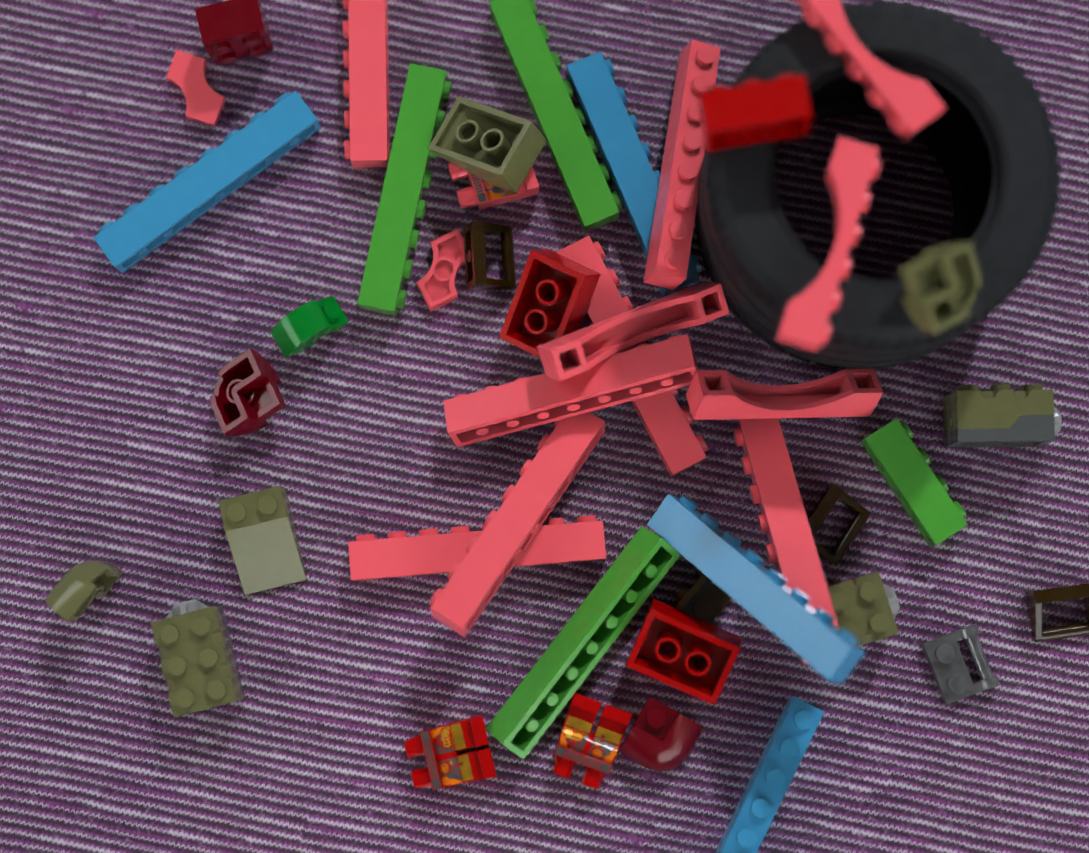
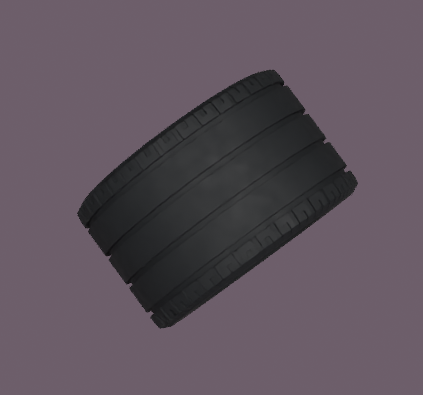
[695,0,1061,370]

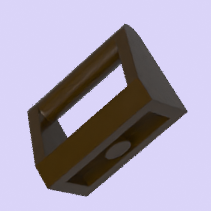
[463,222,516,290]
[807,484,871,566]
[1025,583,1089,642]

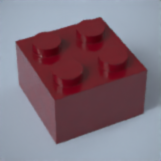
[195,0,274,64]

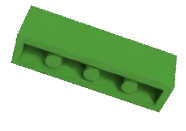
[860,418,968,547]

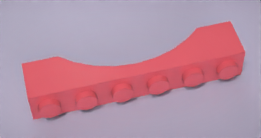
[790,0,946,141]
[775,136,882,352]
[537,281,730,381]
[686,368,883,420]

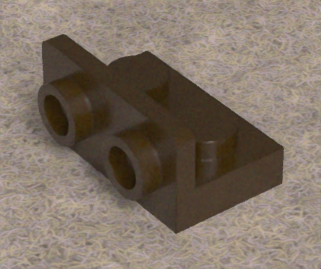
[674,569,731,624]

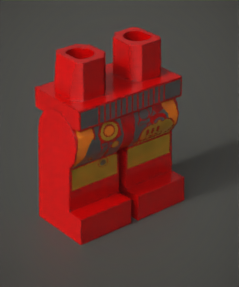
[553,693,633,789]
[404,714,497,790]

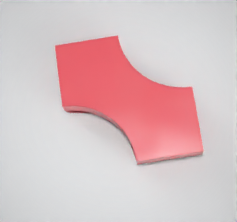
[166,49,226,128]
[416,228,465,312]

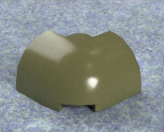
[899,241,982,335]
[44,561,123,622]

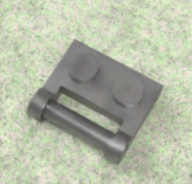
[921,624,1000,704]

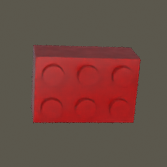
[699,73,812,153]
[499,249,601,358]
[626,599,742,705]

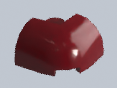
[210,349,286,436]
[618,696,704,772]

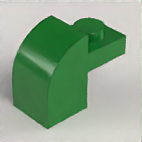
[270,296,349,358]

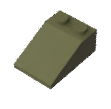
[428,96,546,193]
[218,486,307,595]

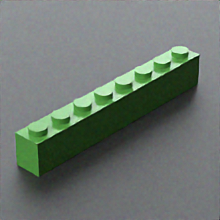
[489,0,622,233]
[357,63,452,316]
[486,526,681,760]

